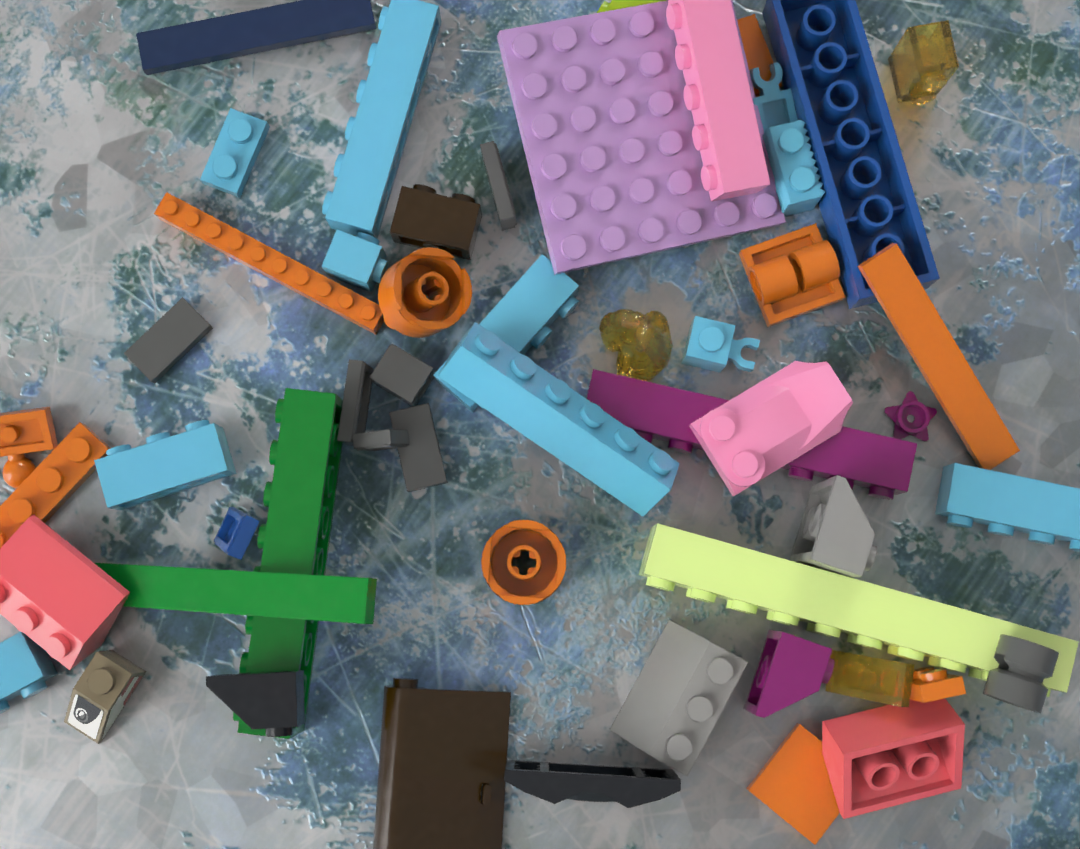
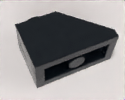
[206,670,305,737]

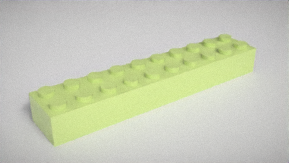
[638,523,1079,697]

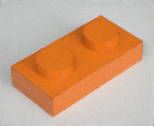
[898,666,966,703]

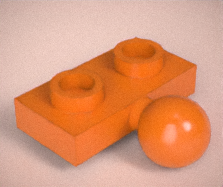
[0,406,58,489]

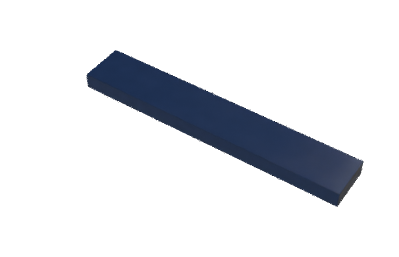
[136,0,376,75]

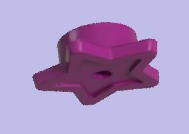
[884,391,937,442]

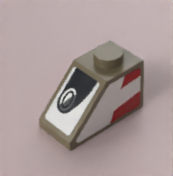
[64,650,147,744]

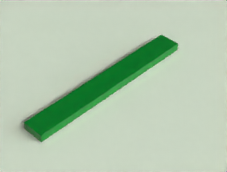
[93,562,377,624]

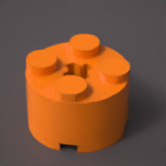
[378,247,472,338]
[481,520,566,605]

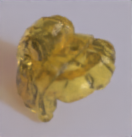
[599,309,673,381]

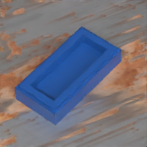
[214,506,260,560]

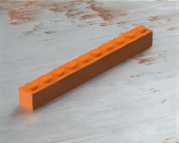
[154,192,384,335]

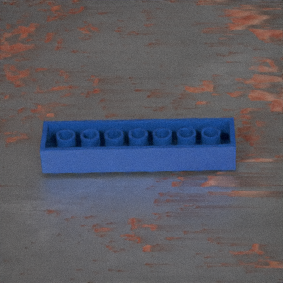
[762,0,940,309]

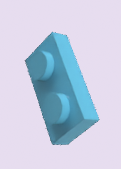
[200,108,270,198]

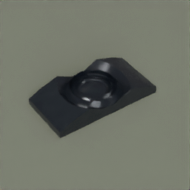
[504,760,681,808]

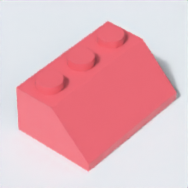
[0,515,130,670]
[822,699,965,819]

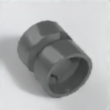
[983,634,1059,714]

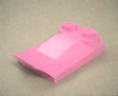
[689,361,853,496]

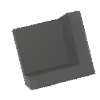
[369,344,435,407]

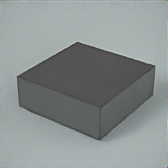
[352,429,409,451]

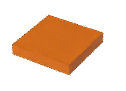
[746,723,840,845]

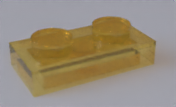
[825,650,915,707]

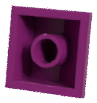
[743,630,834,718]

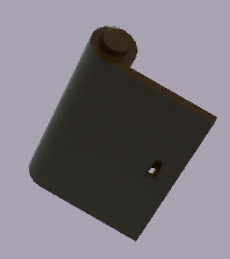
[373,678,511,849]

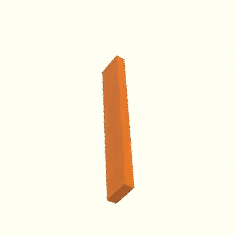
[857,243,1020,470]

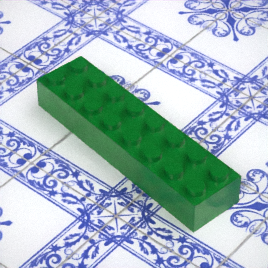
[233,388,343,739]

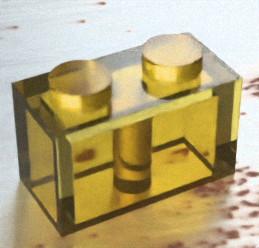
[888,20,959,105]

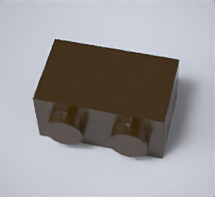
[390,184,482,260]

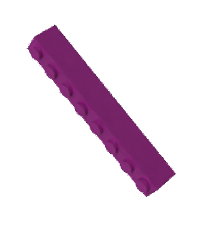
[586,369,917,500]

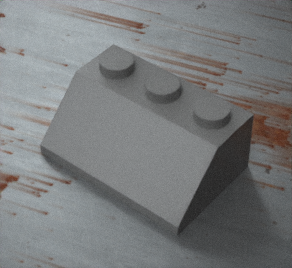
[789,475,877,577]
[610,620,748,777]

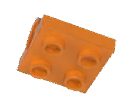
[739,223,845,328]

